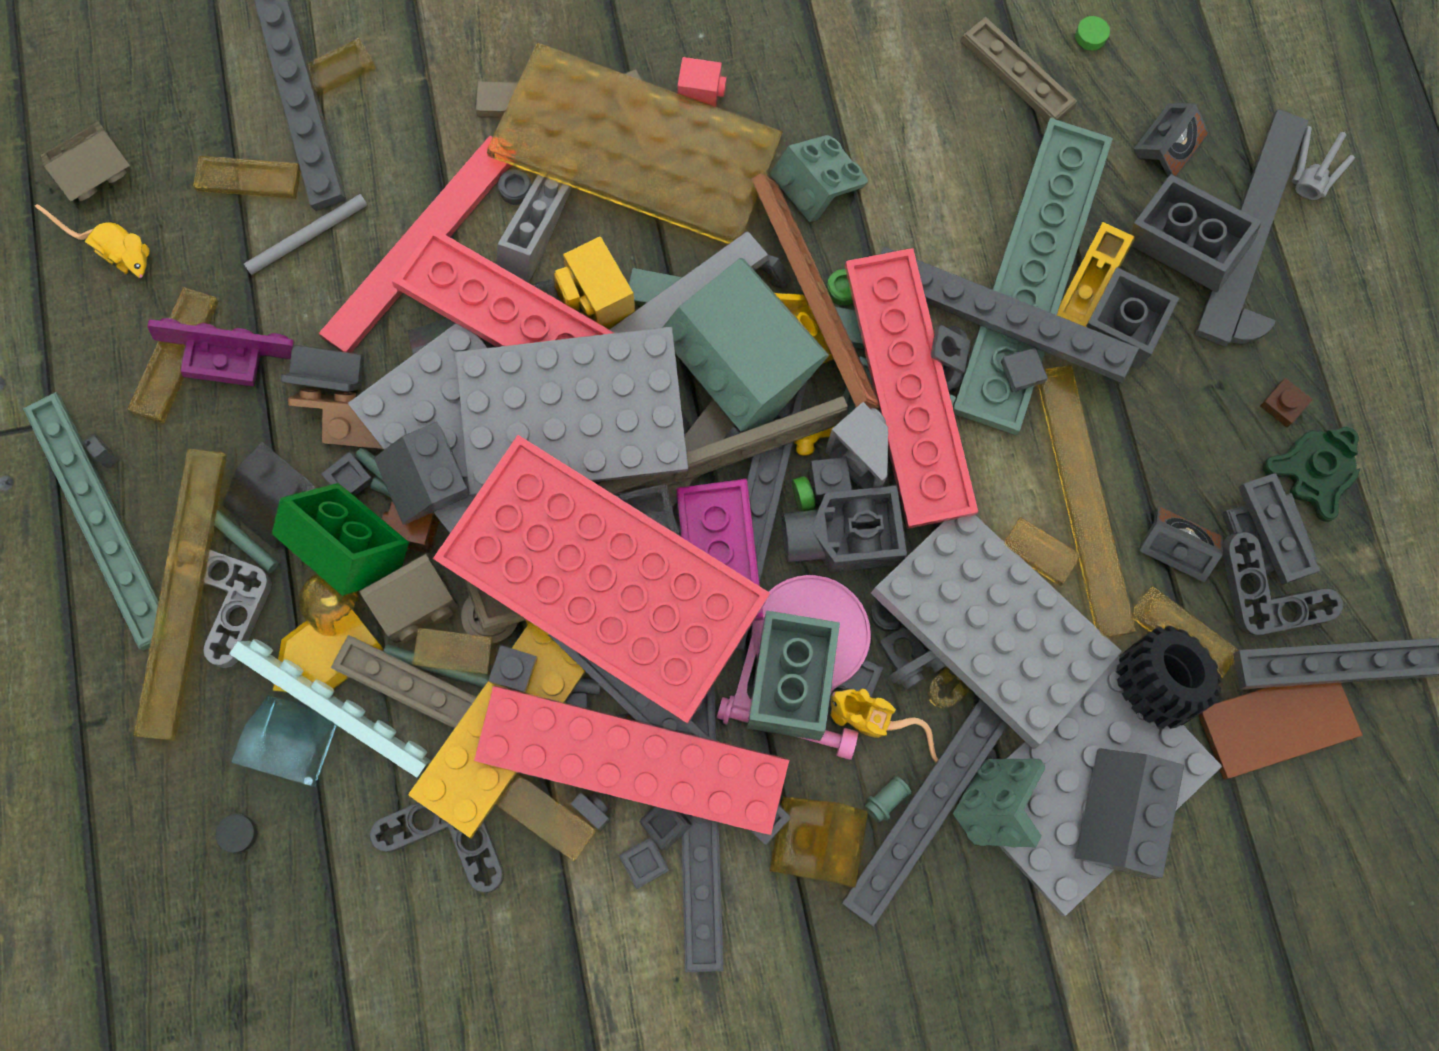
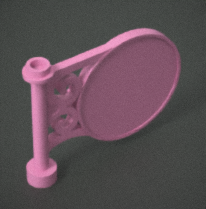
[717,575,871,760]

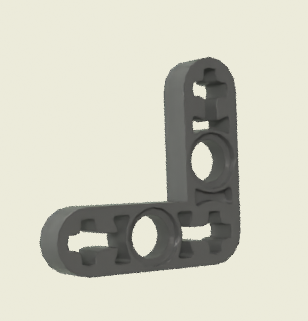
[1222,532,1343,635]
[370,802,504,893]

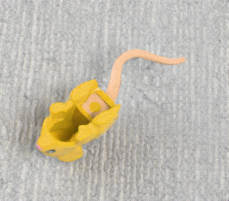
[35,204,150,278]
[831,688,938,763]

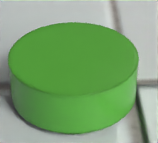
[1075,16,1110,51]
[826,269,853,305]
[792,476,815,511]

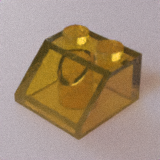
[770,797,868,888]

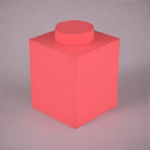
[677,57,727,109]

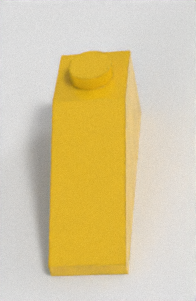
[1057,222,1135,327]

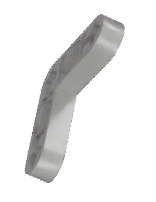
[168,542,272,668]

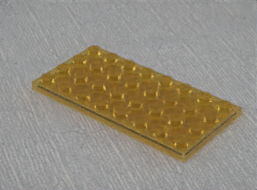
[487,42,783,244]

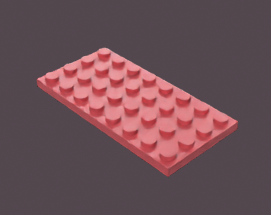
[433,435,770,724]

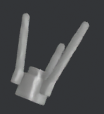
[1292,126,1355,200]

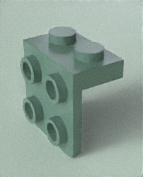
[770,135,868,222]
[953,759,1045,848]

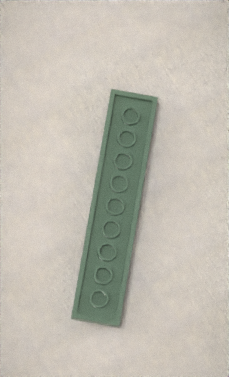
[953,118,1113,435]

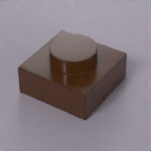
[1260,378,1313,428]

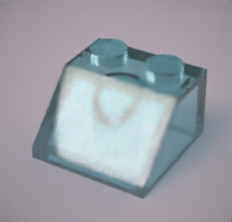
[231,695,336,787]

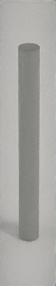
[244,194,367,275]

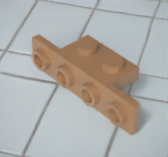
[288,388,383,449]

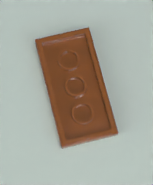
[1198,683,1363,780]

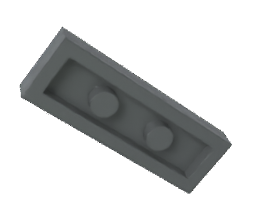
[1238,473,1320,585]

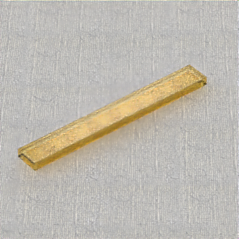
[1038,365,1136,638]
[133,449,227,741]

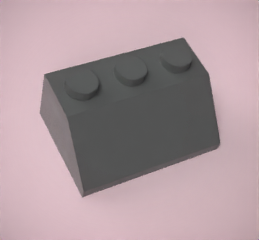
[1075,748,1184,879]

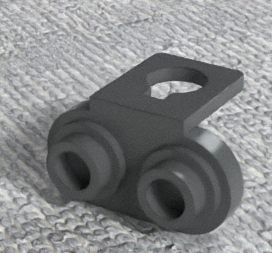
[931,325,970,391]
[879,626,946,690]

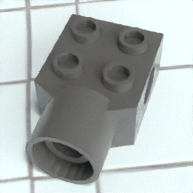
[782,486,907,572]

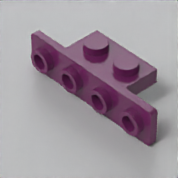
[147,318,294,387]

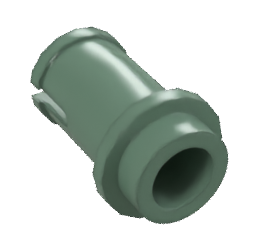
[864,775,911,823]

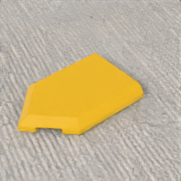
[273,594,384,692]

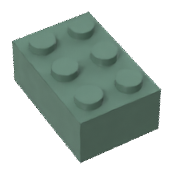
[747,610,840,741]

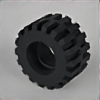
[1116,626,1222,729]

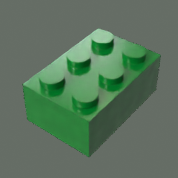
[272,483,409,596]

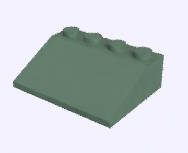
[662,258,829,431]

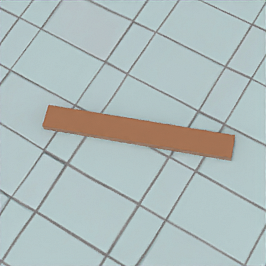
[752,173,879,410]

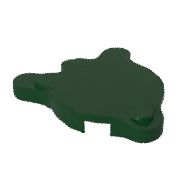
[1263,426,1360,522]

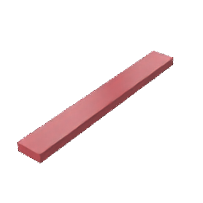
[319,136,517,352]

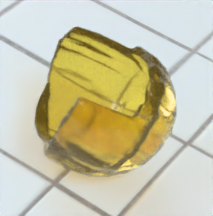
[299,574,360,636]

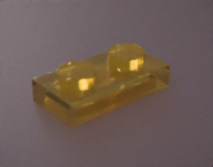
[412,628,492,675]

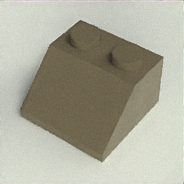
[40,121,130,201]
[359,554,458,643]

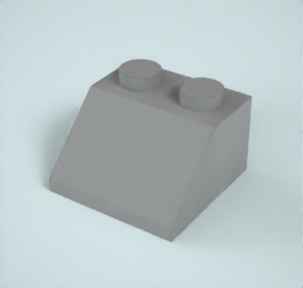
[825,402,888,489]

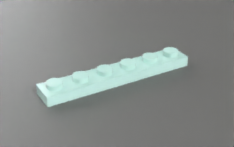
[229,639,431,778]

